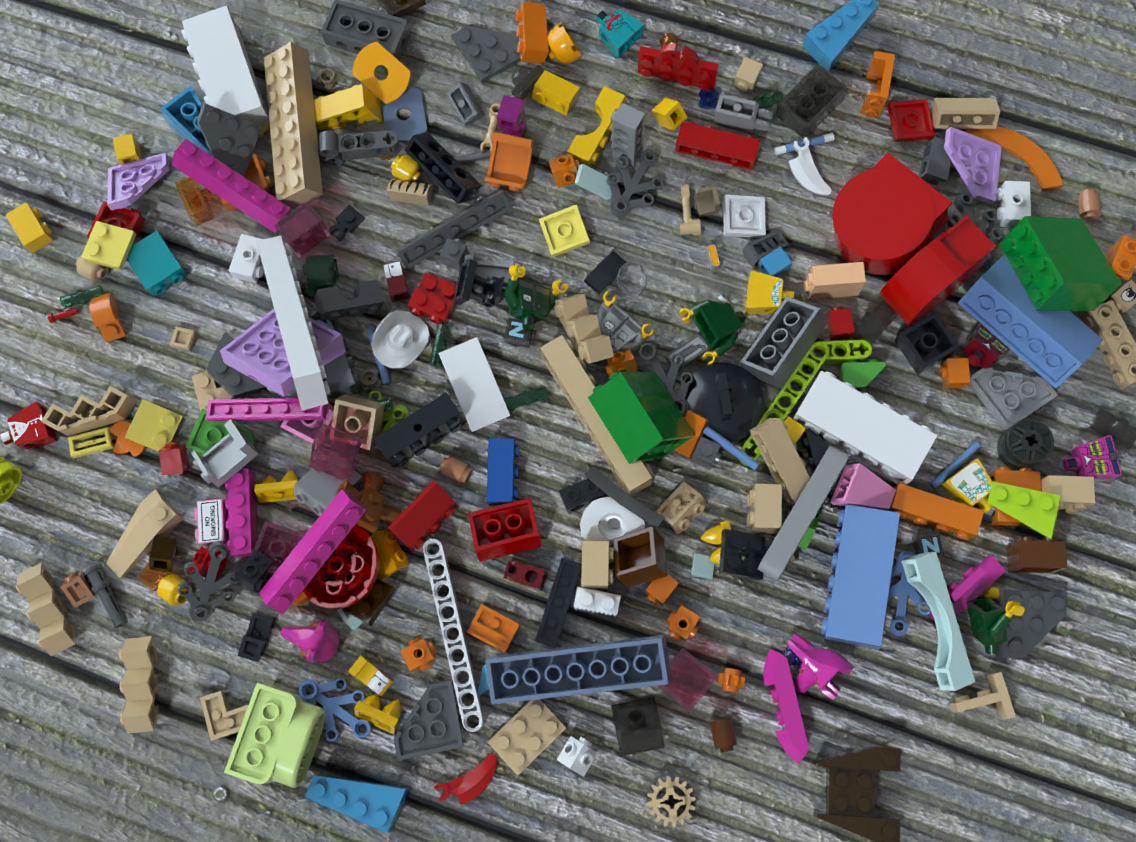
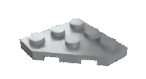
[969,368,1058,431]

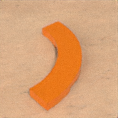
[962,126,1063,191]

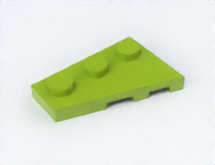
[987,481,1062,540]

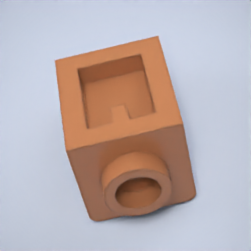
[60,571,95,608]

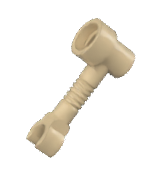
[480,103,500,154]
[680,184,701,236]

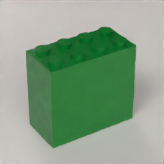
[999,216,1122,311]
[588,371,696,464]

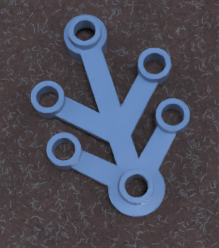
[888,551,931,636]
[299,678,372,742]

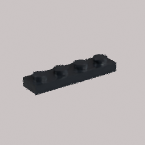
[535,558,582,648]

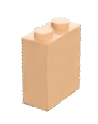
[804,262,866,300]

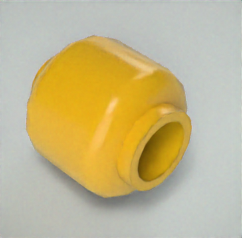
[390,154,421,182]
[157,574,189,606]

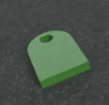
[186,409,256,454]

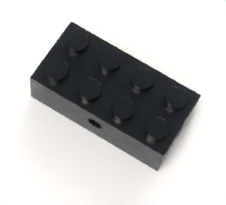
[373,392,465,468]

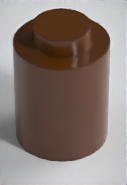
[709,718,737,753]

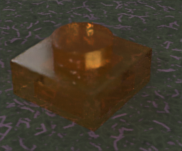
[136,562,169,592]

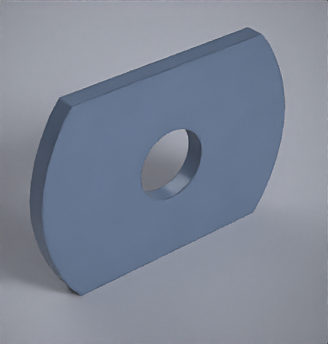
[381,87,428,142]

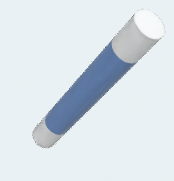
[774,133,834,155]

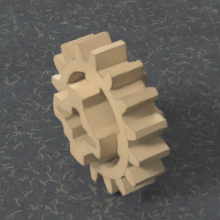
[646,776,696,827]

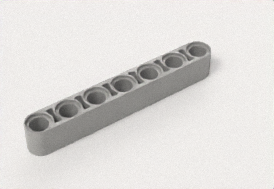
[758,445,850,581]

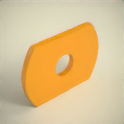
[352,41,411,104]

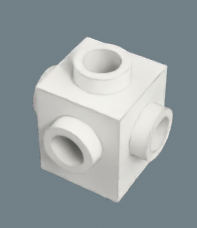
[557,736,598,777]

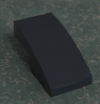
[584,251,629,294]
[238,612,275,662]

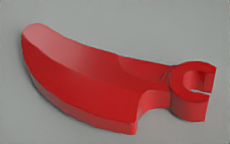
[434,753,497,805]

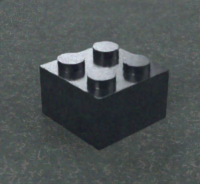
[894,313,959,375]

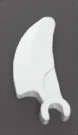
[789,137,832,196]

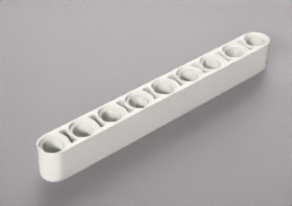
[423,539,485,732]

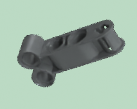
[319,130,401,166]

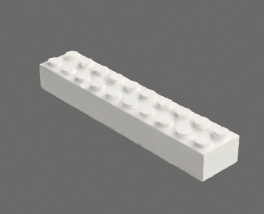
[256,236,331,410]

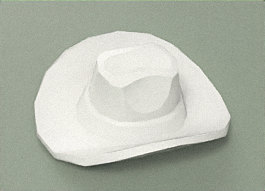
[371,310,430,369]
[580,497,645,546]

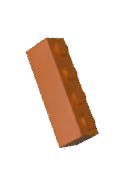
[887,483,984,540]

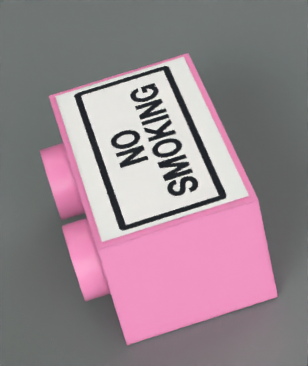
[194,499,229,547]

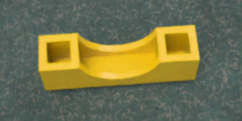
[567,86,627,167]

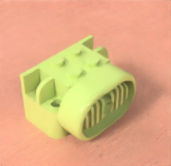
[224,683,325,788]

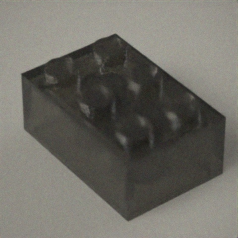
[775,64,848,139]

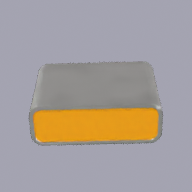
[706,244,720,272]

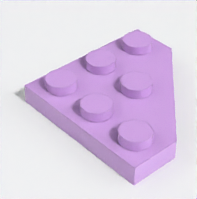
[944,127,1002,204]
[107,153,169,210]

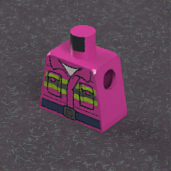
[1063,435,1122,480]

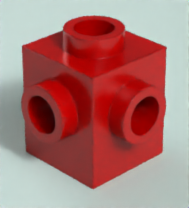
[189,547,227,581]

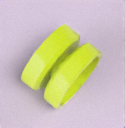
[0,456,22,505]

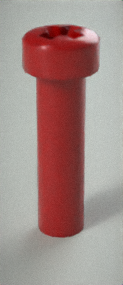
[47,308,79,323]

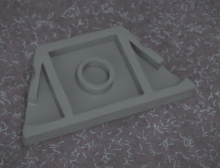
[206,332,267,399]

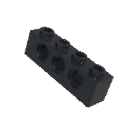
[404,132,481,204]

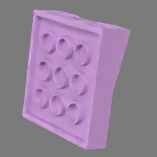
[220,309,346,397]

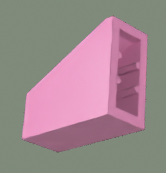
[830,463,896,510]

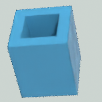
[758,247,792,277]

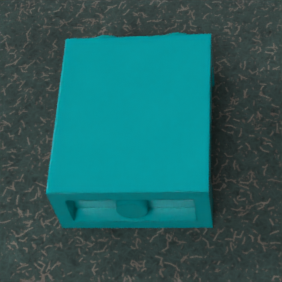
[126,230,187,297]

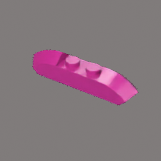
[764,649,809,763]

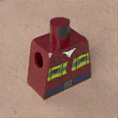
[963,323,1011,369]

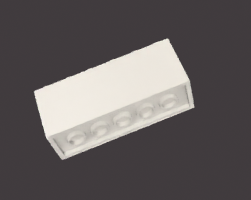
[181,5,269,127]
[793,371,937,485]

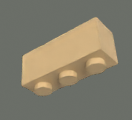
[931,98,1000,129]

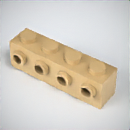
[1082,300,1136,390]
[750,418,811,506]

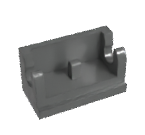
[919,137,951,185]

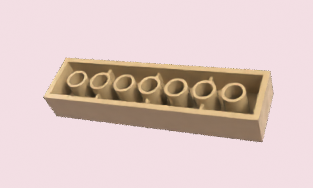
[264,42,323,208]
[540,335,653,497]

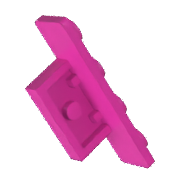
[928,555,1005,621]

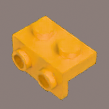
[371,529,409,580]

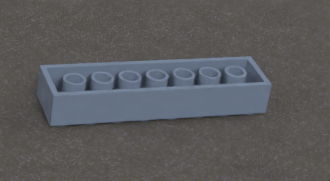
[485,635,672,705]

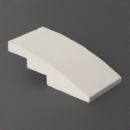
[438,337,510,432]

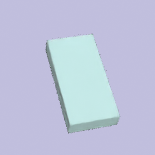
[574,164,615,200]

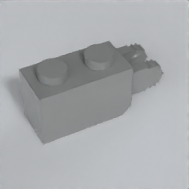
[714,94,773,132]

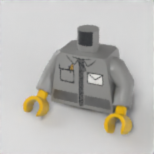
[597,290,657,353]

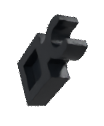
[329,204,365,242]

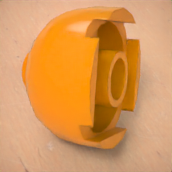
[548,22,583,64]

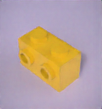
[532,70,580,116]
[5,202,54,253]

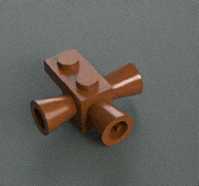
[335,473,402,533]

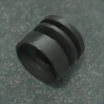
[997,419,1054,470]

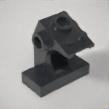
[453,259,507,308]
[234,550,274,594]

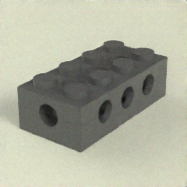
[321,0,411,61]

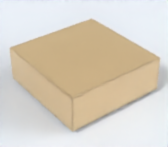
[170,326,197,352]

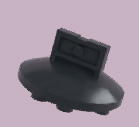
[679,362,764,444]

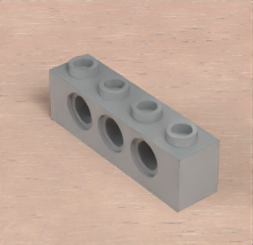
[611,103,645,167]

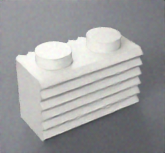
[574,587,621,619]

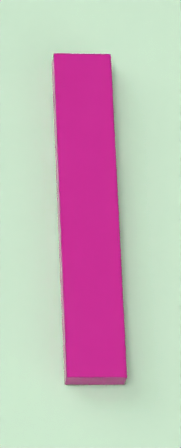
[206,397,328,422]

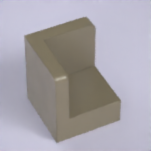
[694,185,720,218]

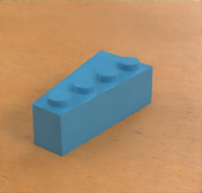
[803,0,879,73]
[160,86,211,155]
[305,774,410,833]

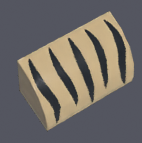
[387,178,433,206]

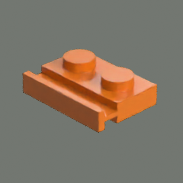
[467,604,520,653]

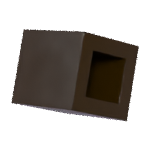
[149,536,177,572]

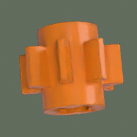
[717,668,746,693]

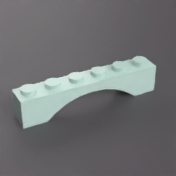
[902,552,975,691]

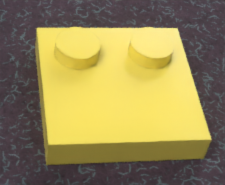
[539,204,590,257]
[81,221,137,271]
[124,399,183,452]

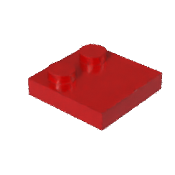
[887,99,936,142]

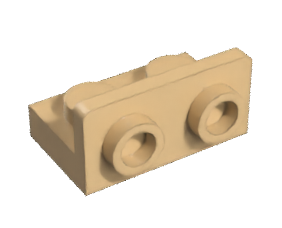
[655,482,707,535]

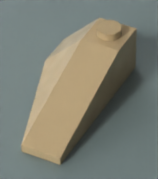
[106,489,184,579]

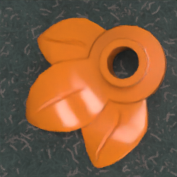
[109,420,145,457]

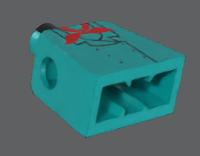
[596,9,644,59]

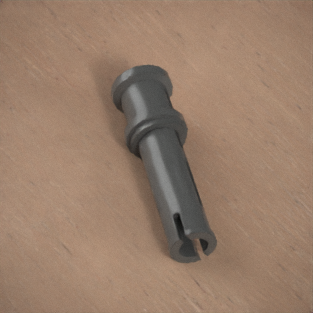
[83,564,128,628]

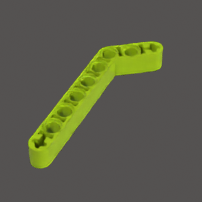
[739,340,872,466]

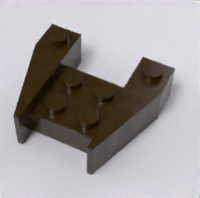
[813,746,901,842]

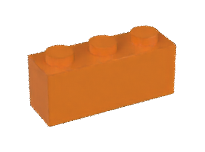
[515,1,549,65]

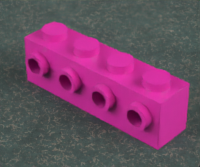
[225,468,258,559]

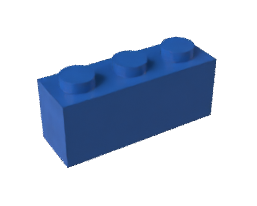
[487,438,519,505]

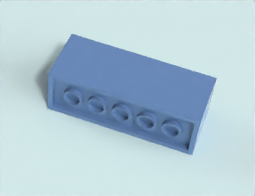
[958,255,1103,388]
[821,504,900,650]

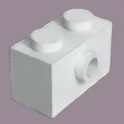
[996,181,1031,228]
[228,234,264,284]

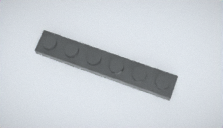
[396,190,511,269]

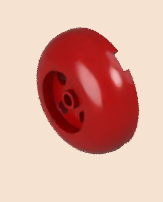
[303,524,380,609]

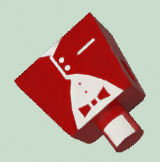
[0,402,57,449]

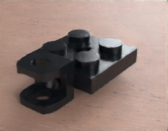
[719,529,770,581]

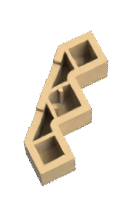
[554,294,614,363]
[41,386,137,436]
[16,562,76,656]
[119,636,159,734]

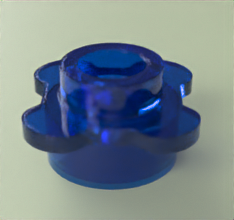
[698,90,718,110]
[783,645,802,665]

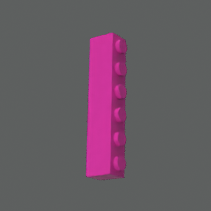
[172,139,291,234]
[259,489,366,614]

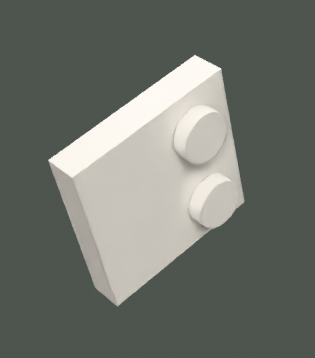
[723,194,766,238]

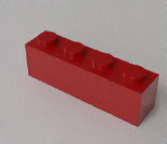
[675,121,760,170]

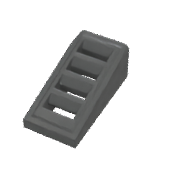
[742,229,790,267]

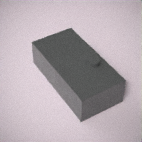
[740,296,828,389]

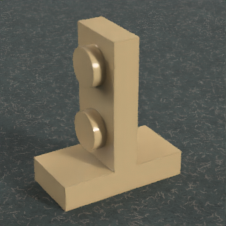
[949,672,1016,719]

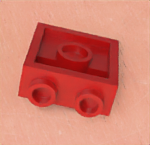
[87,201,146,238]
[407,272,457,325]

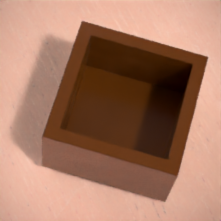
[613,526,667,588]
[1007,537,1067,573]

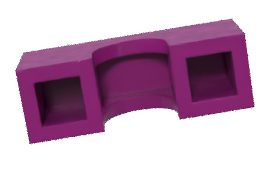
[497,95,527,137]

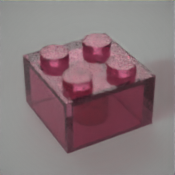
[274,202,331,258]
[309,424,364,482]
[253,521,305,572]
[657,648,718,713]

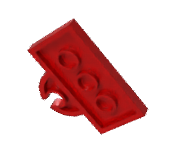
[638,43,719,91]

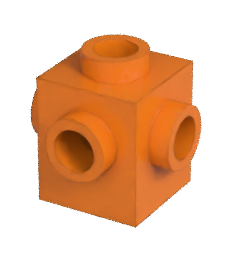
[549,153,580,188]
[605,350,638,378]
[666,605,700,642]
[400,637,437,672]

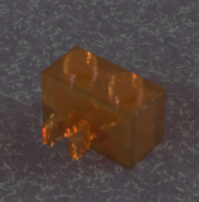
[175,177,220,226]

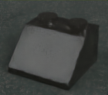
[611,697,665,756]

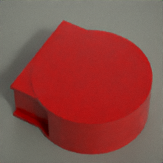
[832,152,952,275]
[879,215,996,326]

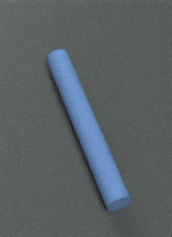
[366,326,391,386]
[703,426,760,471]
[929,442,982,490]

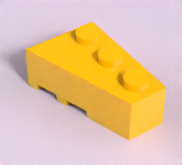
[313,84,383,130]

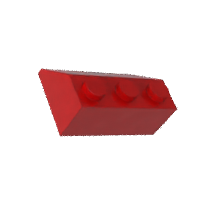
[388,480,457,551]
[467,498,542,562]

